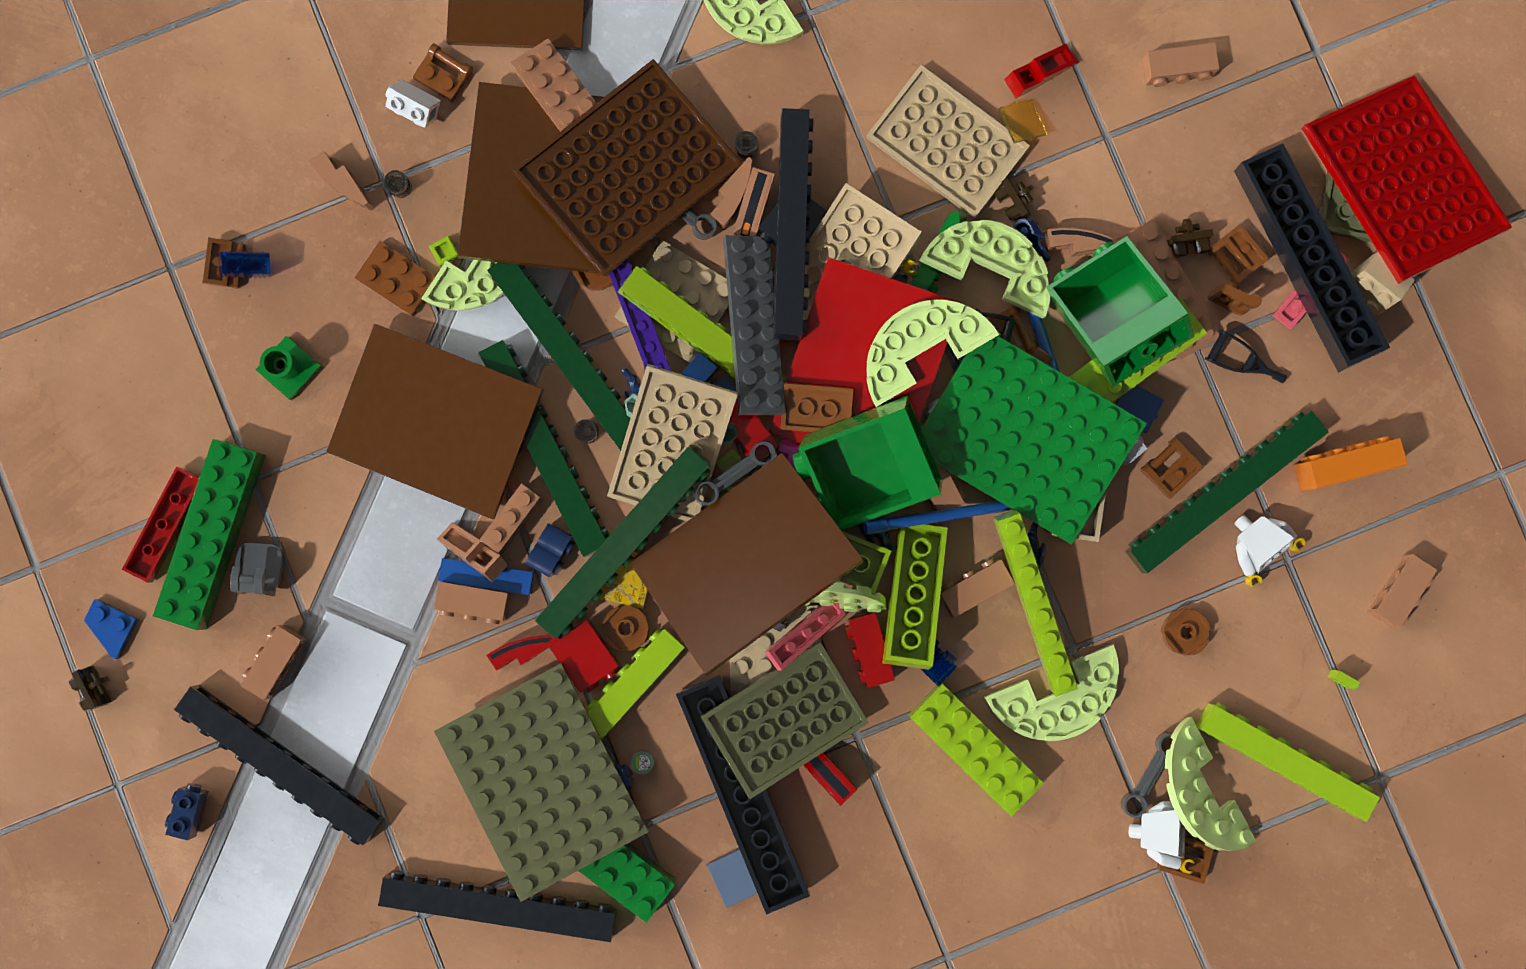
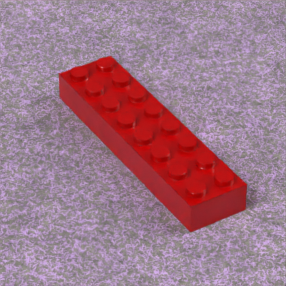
[121,466,200,583]

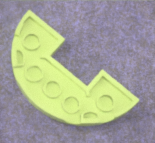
[704,0,803,44]
[919,220,1050,318]
[421,260,504,311]
[867,300,999,407]
[804,582,886,612]
[984,644,1119,741]
[1165,717,1256,851]

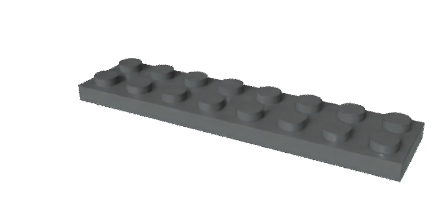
[723,235,786,415]

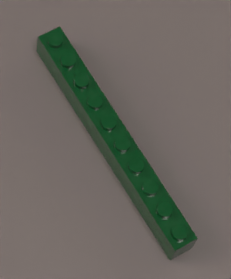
[487,262,631,451]
[478,340,610,557]
[1125,410,1329,573]
[535,445,711,639]

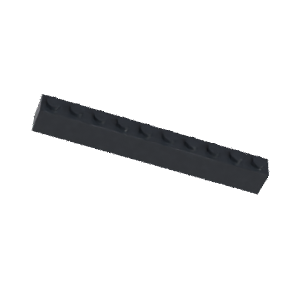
[773,108,814,341]
[174,685,385,845]
[378,871,617,943]

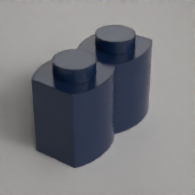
[525,523,575,577]

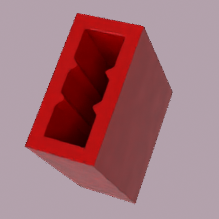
[549,620,620,693]

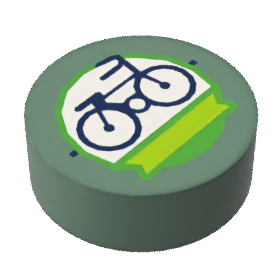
[631,750,654,775]

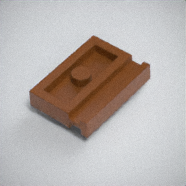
[202,237,243,289]

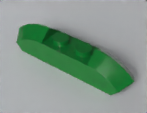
[910,211,967,293]

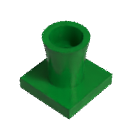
[255,336,322,400]

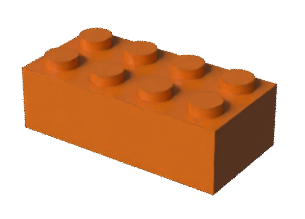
[1294,435,1408,491]

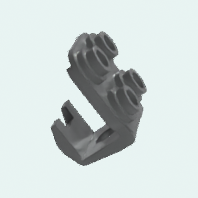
[230,543,284,596]

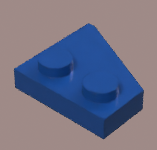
[84,599,139,659]

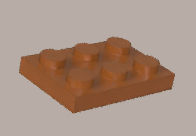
[355,241,435,316]
[781,382,854,432]

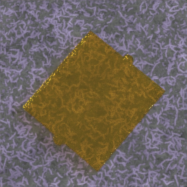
[998,99,1048,143]

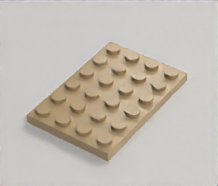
[866,65,1030,219]
[803,183,923,320]
[607,364,738,521]

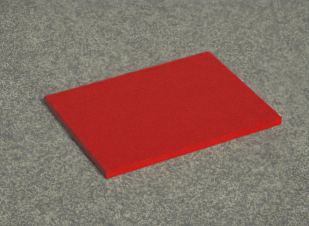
[1301,75,1512,284]
[769,257,961,444]

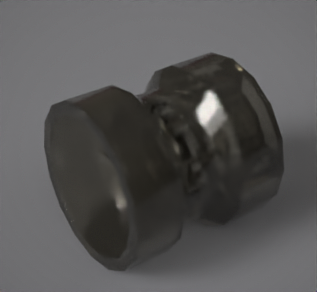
[735,131,758,160]
[384,170,412,198]
[574,419,599,444]

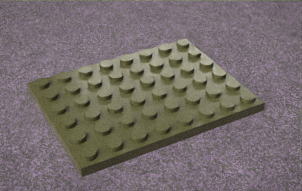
[434,663,649,902]

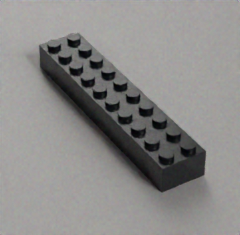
[1234,143,1390,373]
[676,675,810,915]

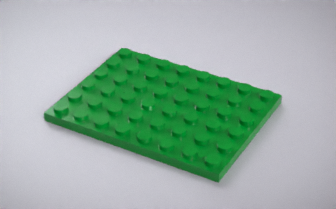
[922,336,1147,545]

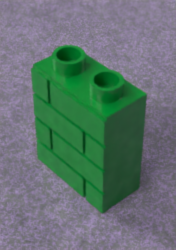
[1047,236,1195,387]
[793,396,943,530]

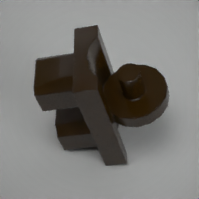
[994,178,1035,221]
[1166,218,1214,258]
[69,665,112,710]

